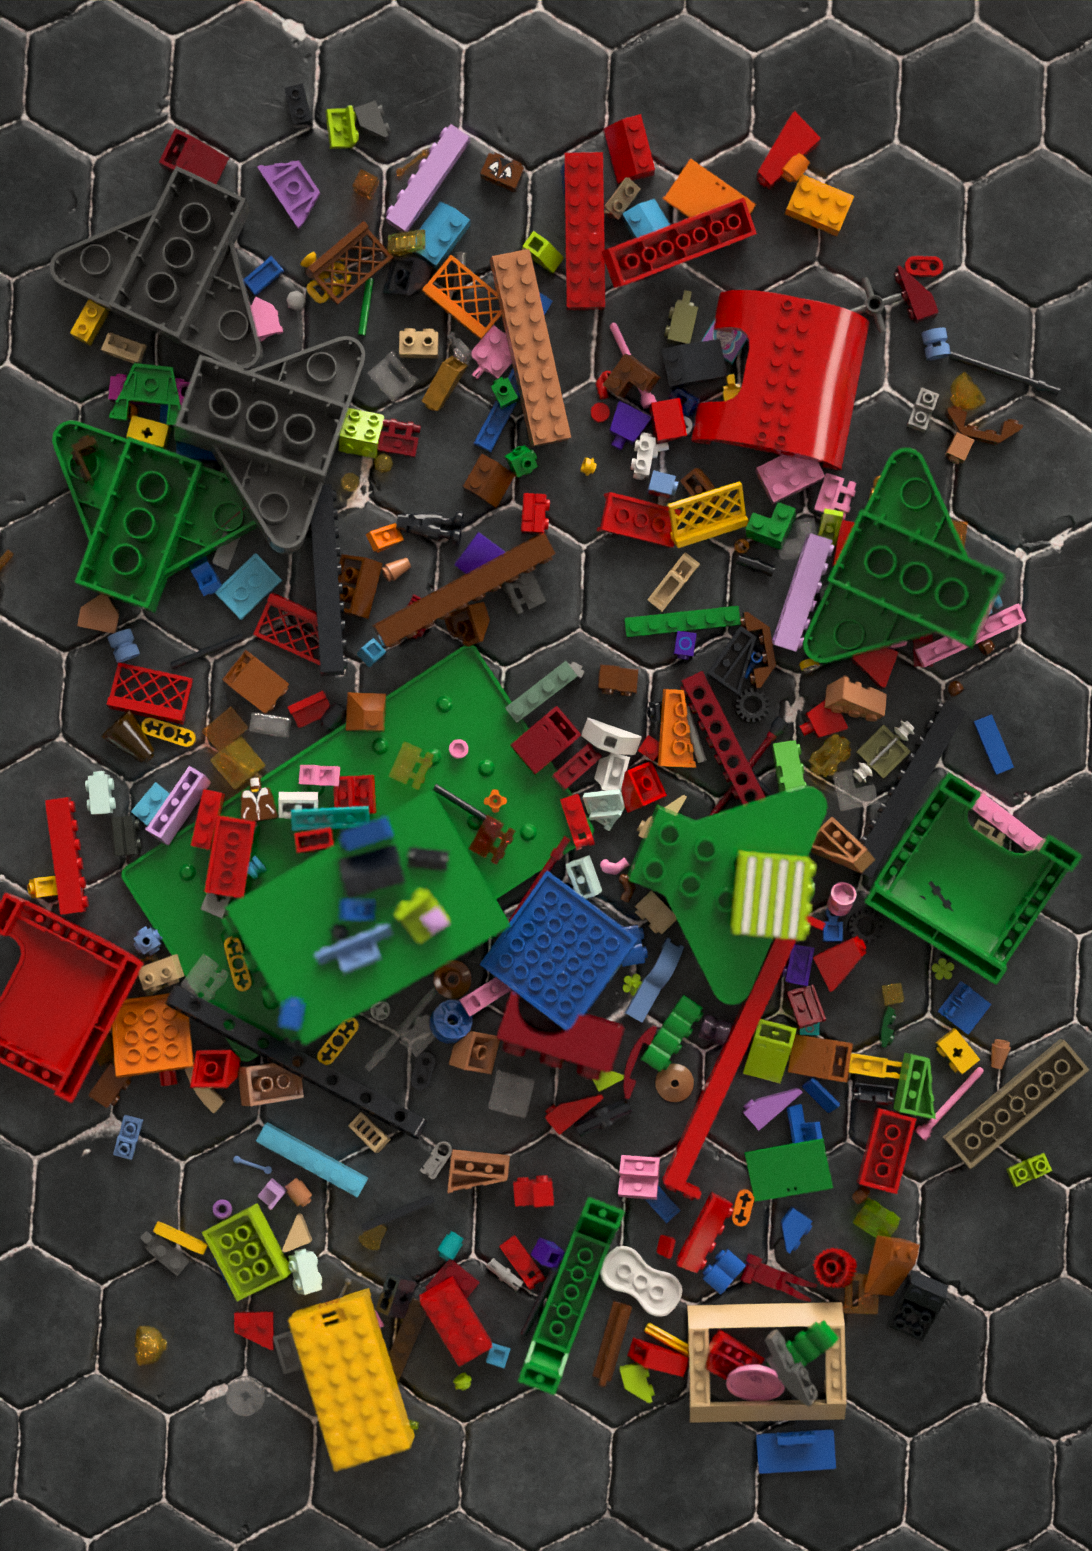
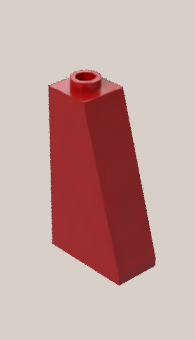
[757,111,821,190]

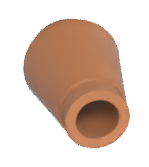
[381,557,411,582]
[991,1039,1011,1069]

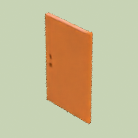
[663,158,756,245]

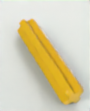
[644,1323,689,1357]

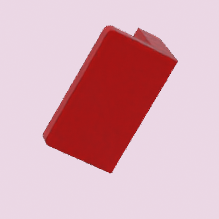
[288,691,330,728]

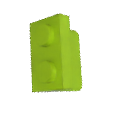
[339,408,384,458]
[395,889,449,943]

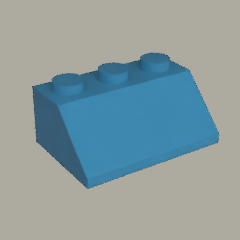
[622,199,670,239]
[406,202,471,270]

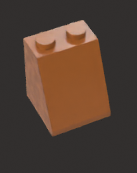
[222,650,289,714]

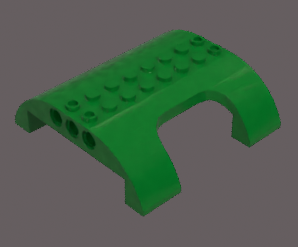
[864,772,1082,985]

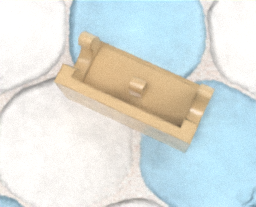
[101,333,147,364]

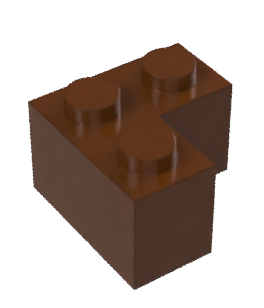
[603,354,660,398]
[598,665,638,697]

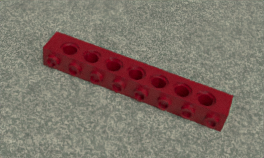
[680,671,765,805]

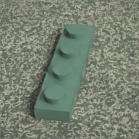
[505,661,578,723]

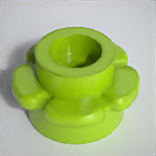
[453,1373,472,1391]

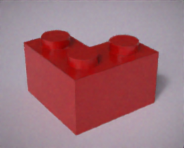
[513,1175,554,1207]

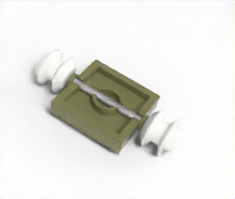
[852,721,915,783]

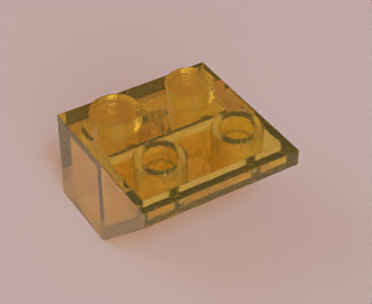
[210,736,266,790]

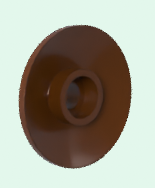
[433,960,471,999]

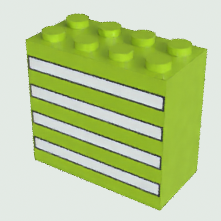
[730,851,815,940]

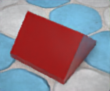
[649,398,687,444]

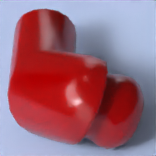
[596,371,611,400]

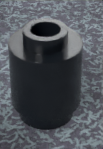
[320,702,347,731]

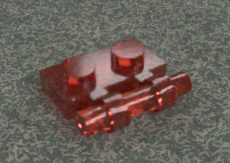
[469,815,516,864]

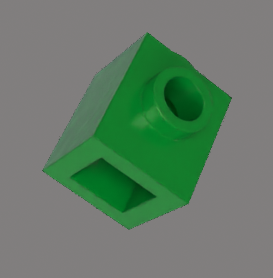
[491,377,518,410]

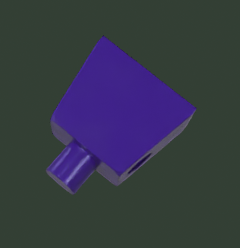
[609,401,652,450]

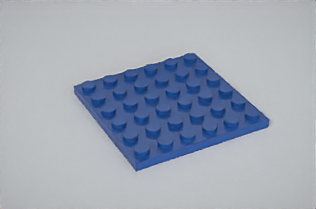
[480,871,639,1031]

